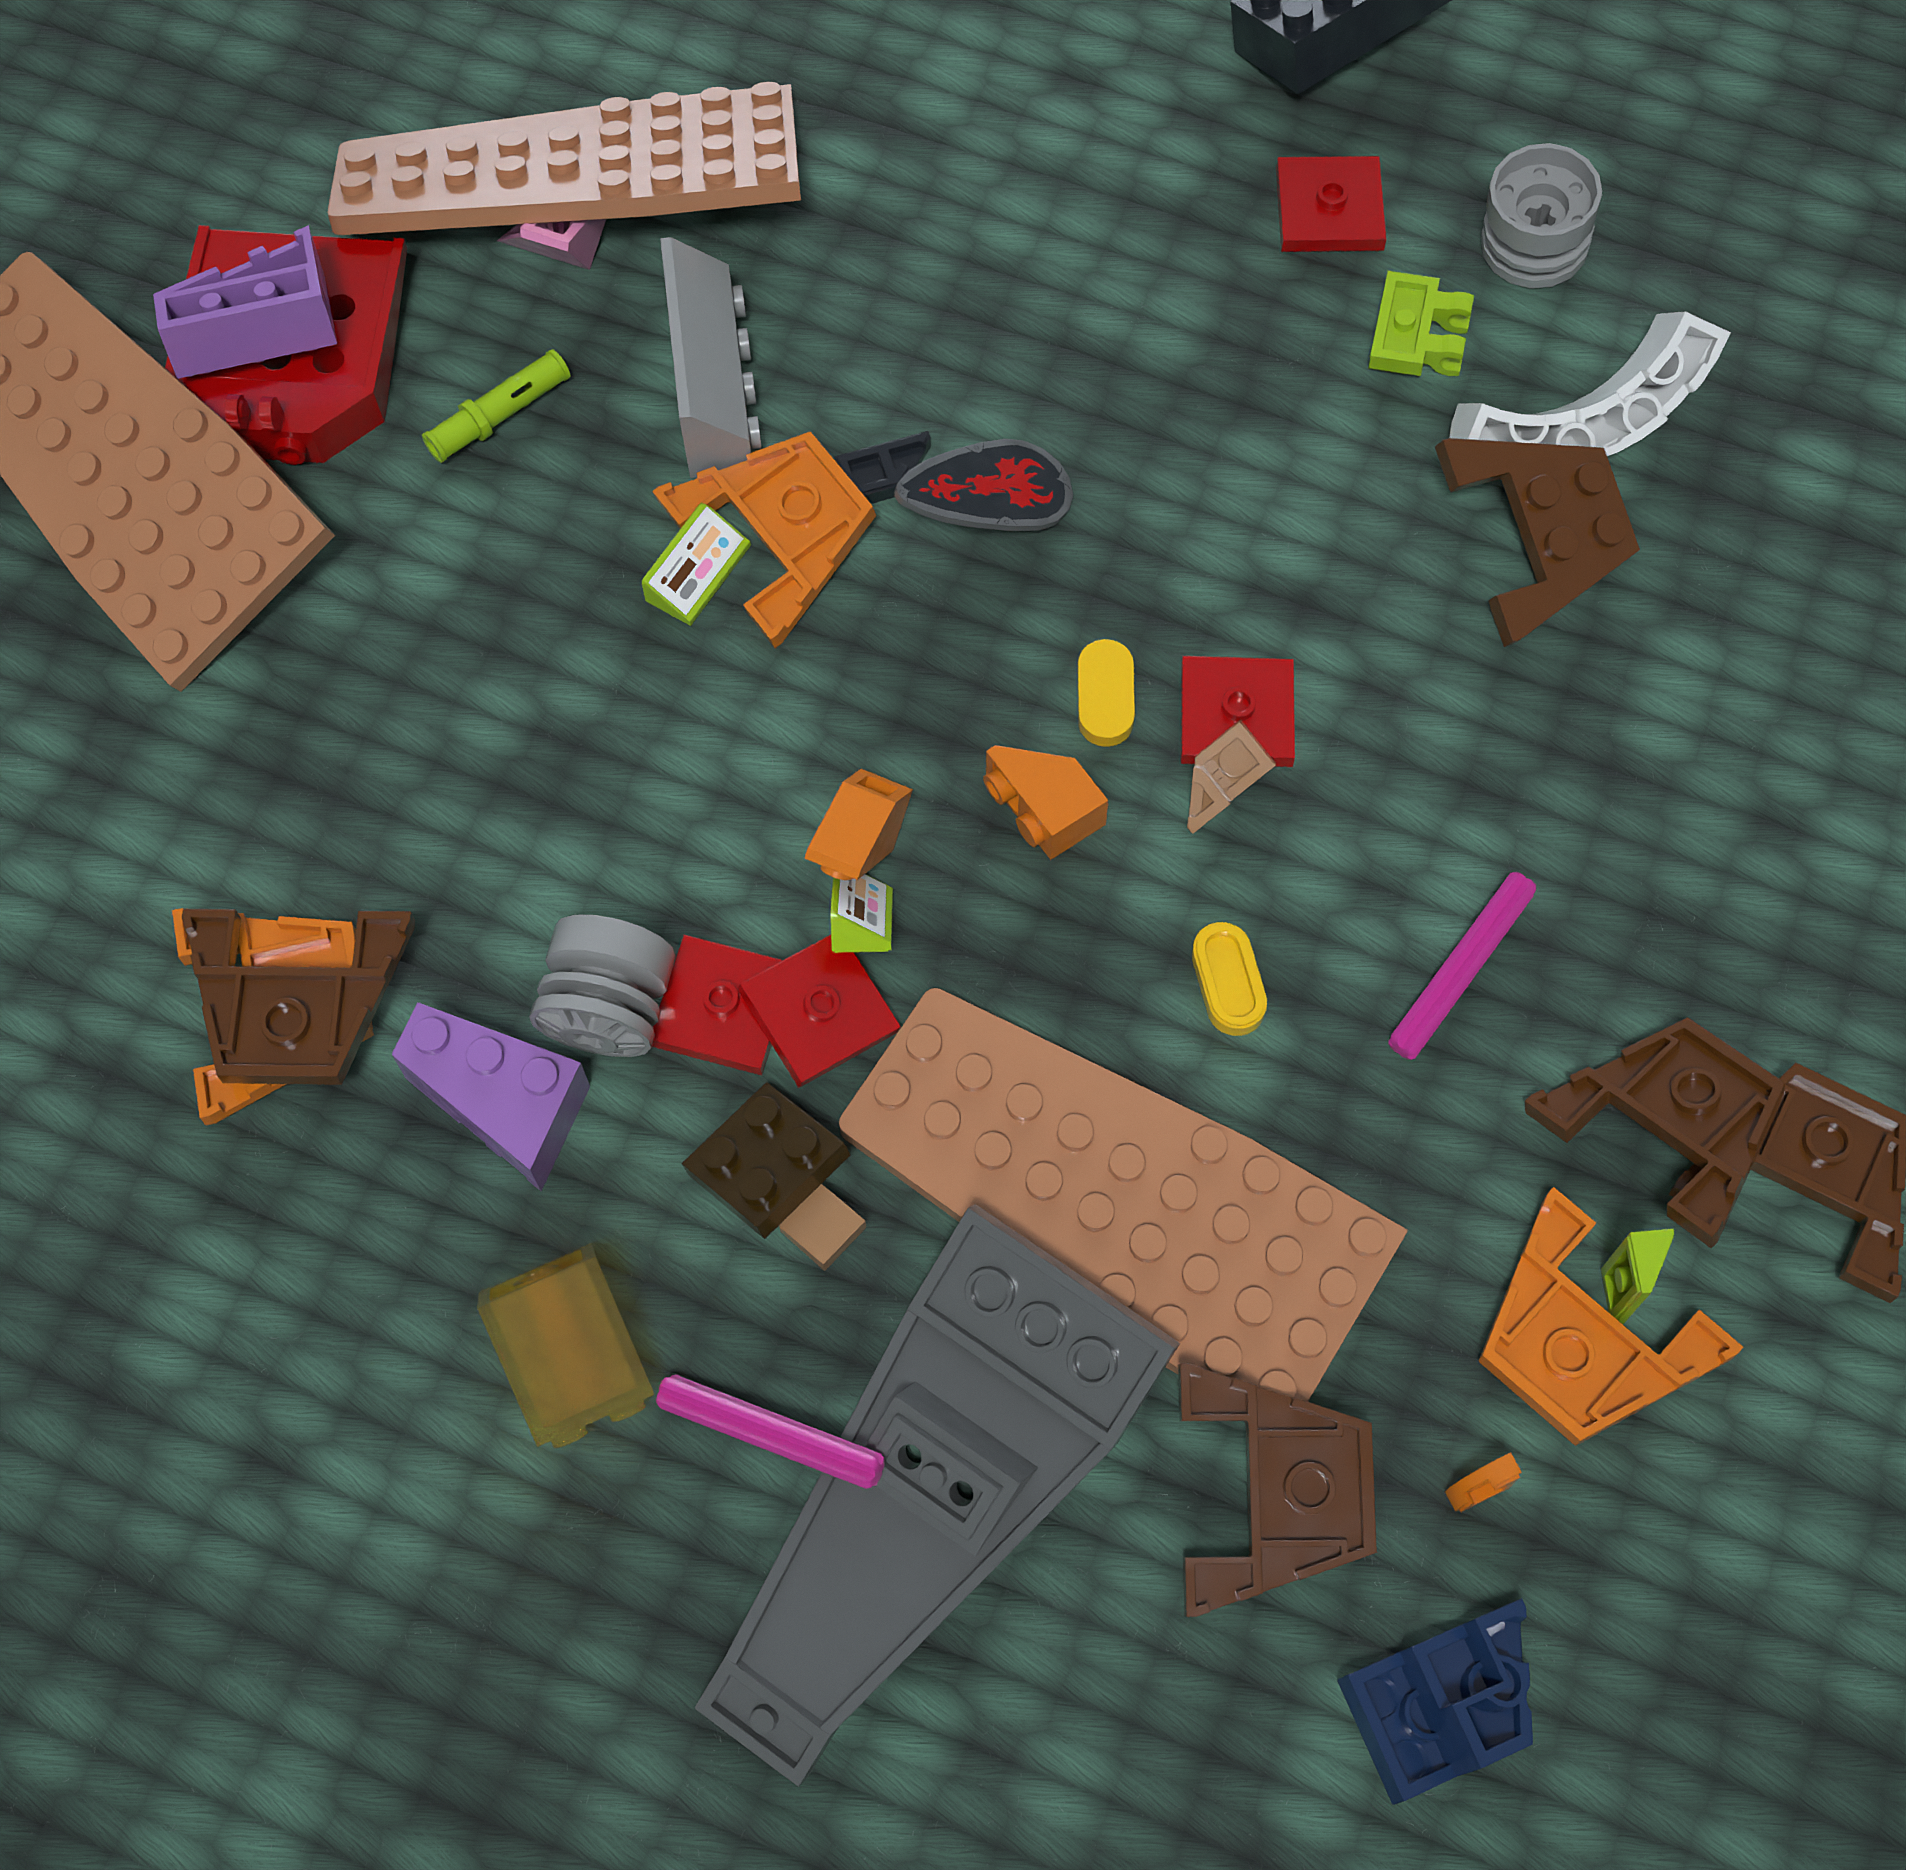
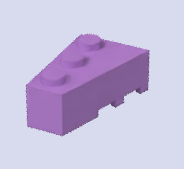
[153,225,337,379]
[392,1002,590,1191]

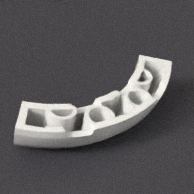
[1449,312,1731,456]

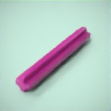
[1389,872,1536,1060]
[656,1375,885,1489]

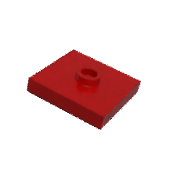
[1276,156,1386,252]
[1181,656,1295,767]
[652,935,783,1076]
[738,935,901,1088]

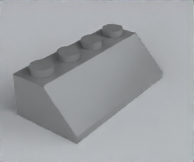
[660,237,762,478]

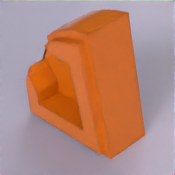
[1445,1452,1522,1512]

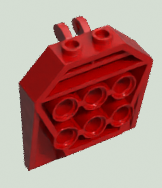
[165,225,407,465]

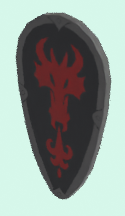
[894,439,1073,531]

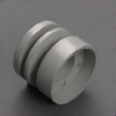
[1481,143,1602,288]
[529,915,675,1057]

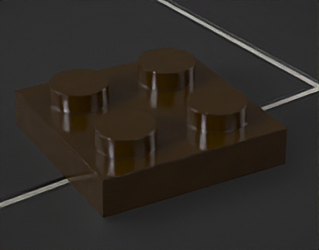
[681,1082,851,1239]

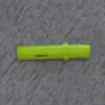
[422,349,571,463]

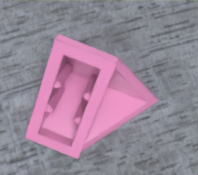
[497,219,606,270]

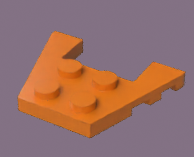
[652,431,876,648]
[172,908,374,1126]
[1479,1187,1744,1446]

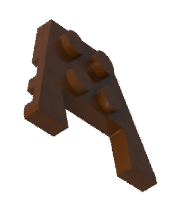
[1435,438,1640,647]
[182,909,415,1085]
[1525,1017,1785,1249]
[1668,1063,1906,1303]
[1178,1363,1377,1617]

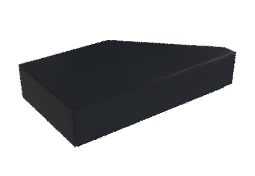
[834,431,931,504]

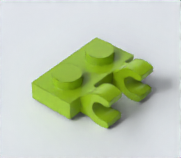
[1369,271,1474,376]

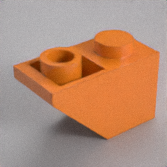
[983,745,1108,860]
[805,769,913,880]

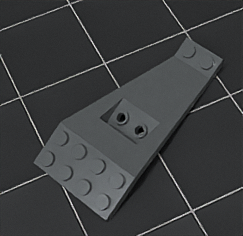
[695,1204,1180,1787]

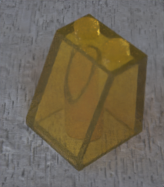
[477,1243,654,1448]

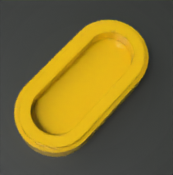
[1077,639,1135,747]
[1192,922,1267,1036]

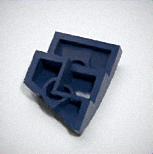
[1337,1598,1533,1805]

